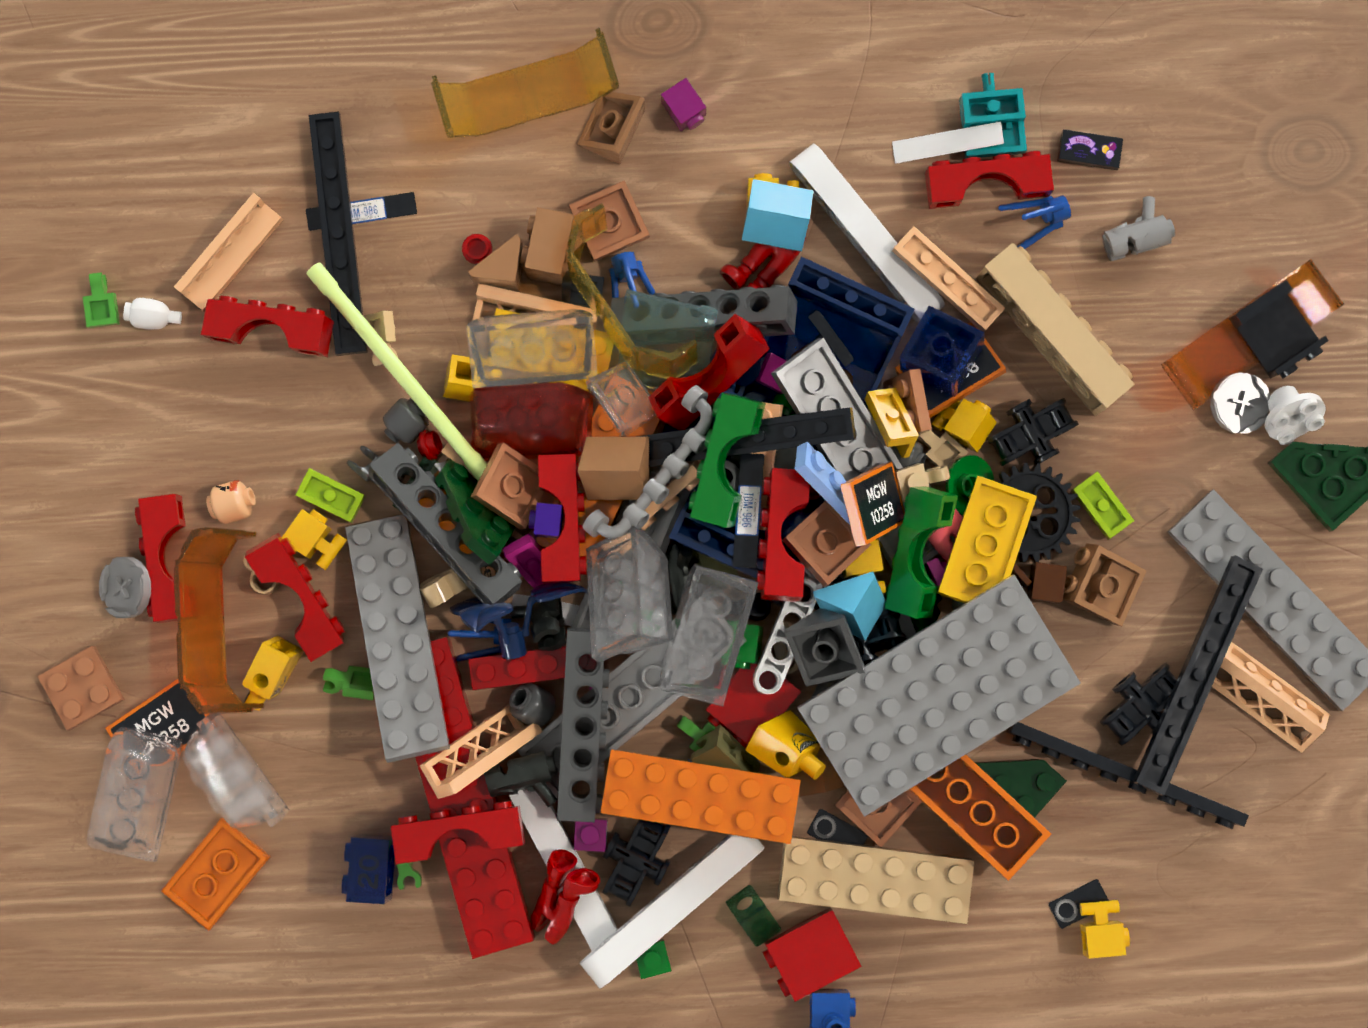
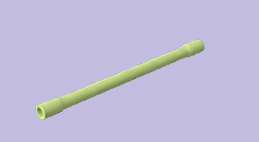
[306,262,488,481]

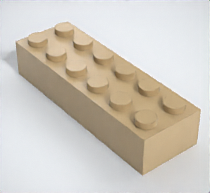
[976,243,1135,416]
[777,836,974,924]

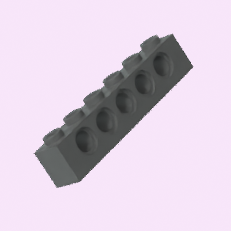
[608,285,798,345]
[369,443,522,605]
[557,628,611,822]

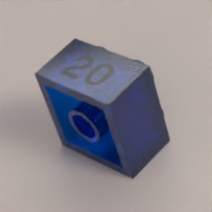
[899,306,984,397]
[342,834,395,904]

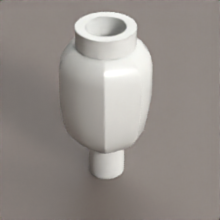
[123,298,182,330]

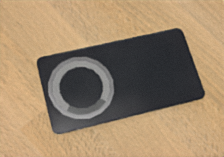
[807,809,868,845]
[1049,879,1109,929]

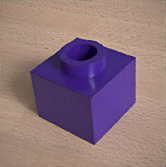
[529,503,564,539]

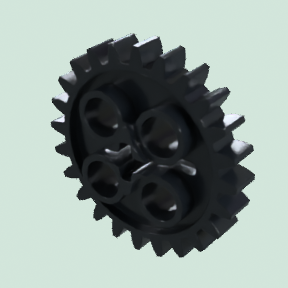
[993,463,1081,563]

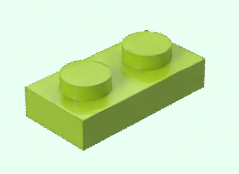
[295,468,366,523]
[1071,471,1134,540]

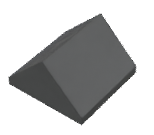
[784,608,865,687]

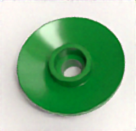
[946,455,994,516]

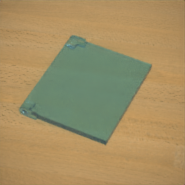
[617,289,718,390]

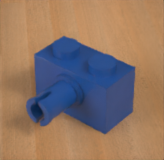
[810,989,856,1028]

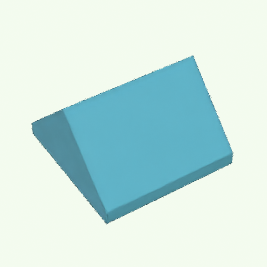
[741,179,813,252]
[813,571,886,640]

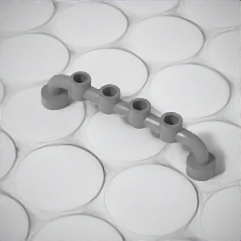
[583,385,713,539]

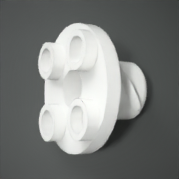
[1265,386,1326,445]

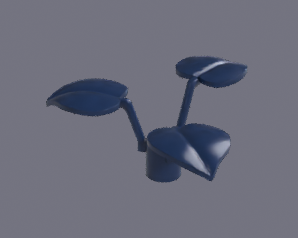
[450,583,588,659]

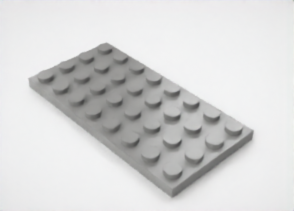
[797,574,1081,817]

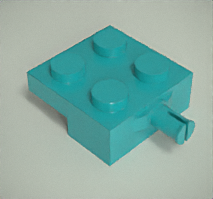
[959,73,1027,159]

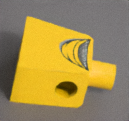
[242,635,304,711]
[745,710,826,780]

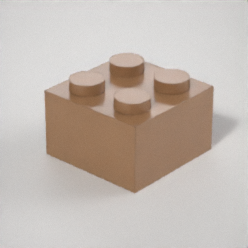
[520,207,576,286]

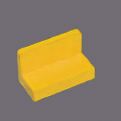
[865,388,919,458]

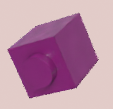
[661,78,707,131]
[574,818,608,852]

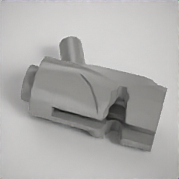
[1102,196,1175,261]

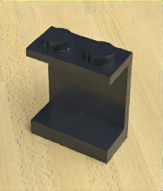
[1229,280,1329,379]

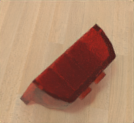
[470,382,593,461]

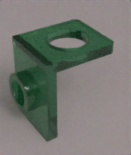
[726,885,781,947]

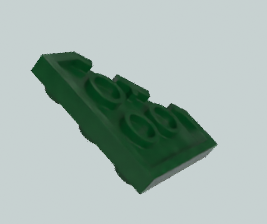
[1268,442,1368,532]
[434,458,516,565]
[976,760,1067,818]

